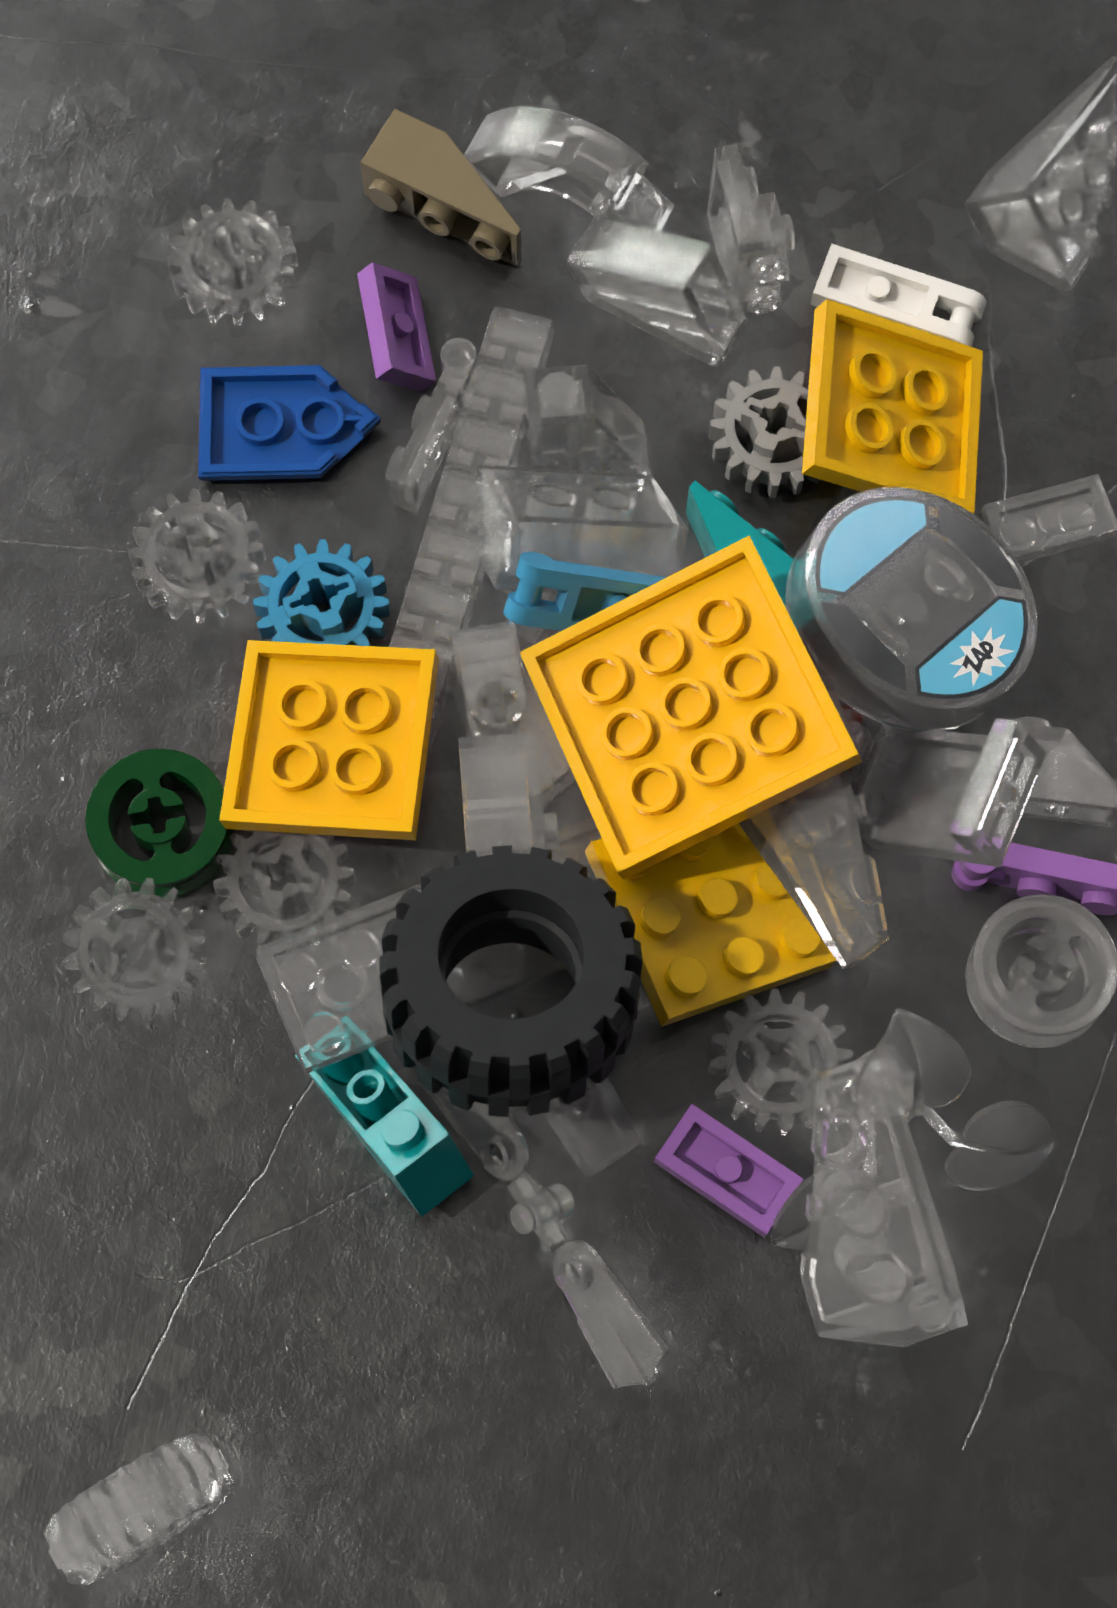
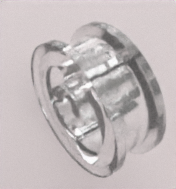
[965,894,1117,1048]

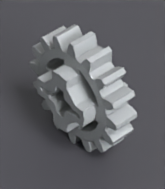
[708,366,821,498]

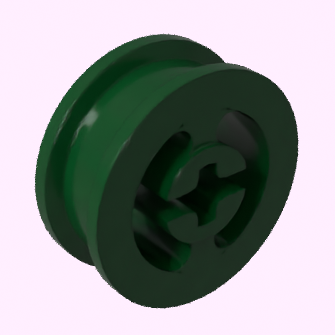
[85,749,234,900]

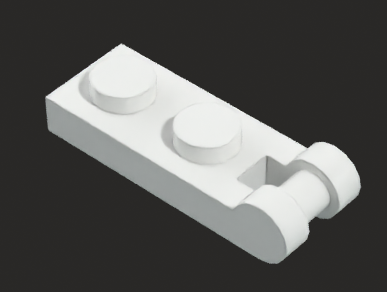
[810,244,987,347]

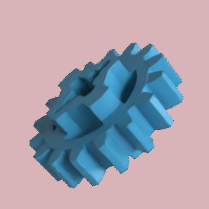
[253,539,390,646]

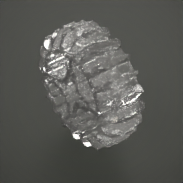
[43,1433,235,1585]

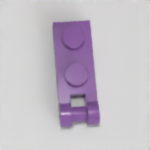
[951,837,1117,915]

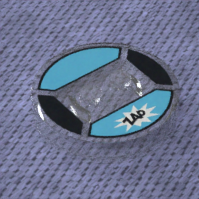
[786,487,1038,732]

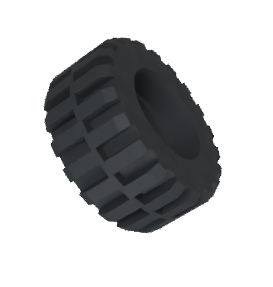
[379,845,643,1117]

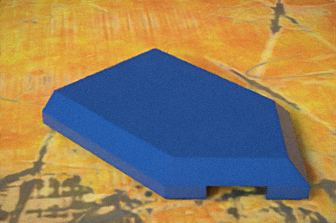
[198,365,381,481]

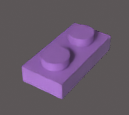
[357,262,436,392]
[654,1104,803,1238]

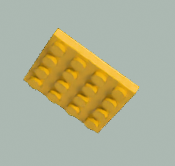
[519,536,863,880]

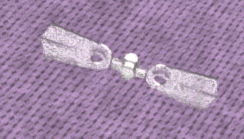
[423,1086,669,1388]

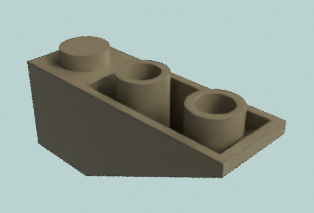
[360,109,521,267]

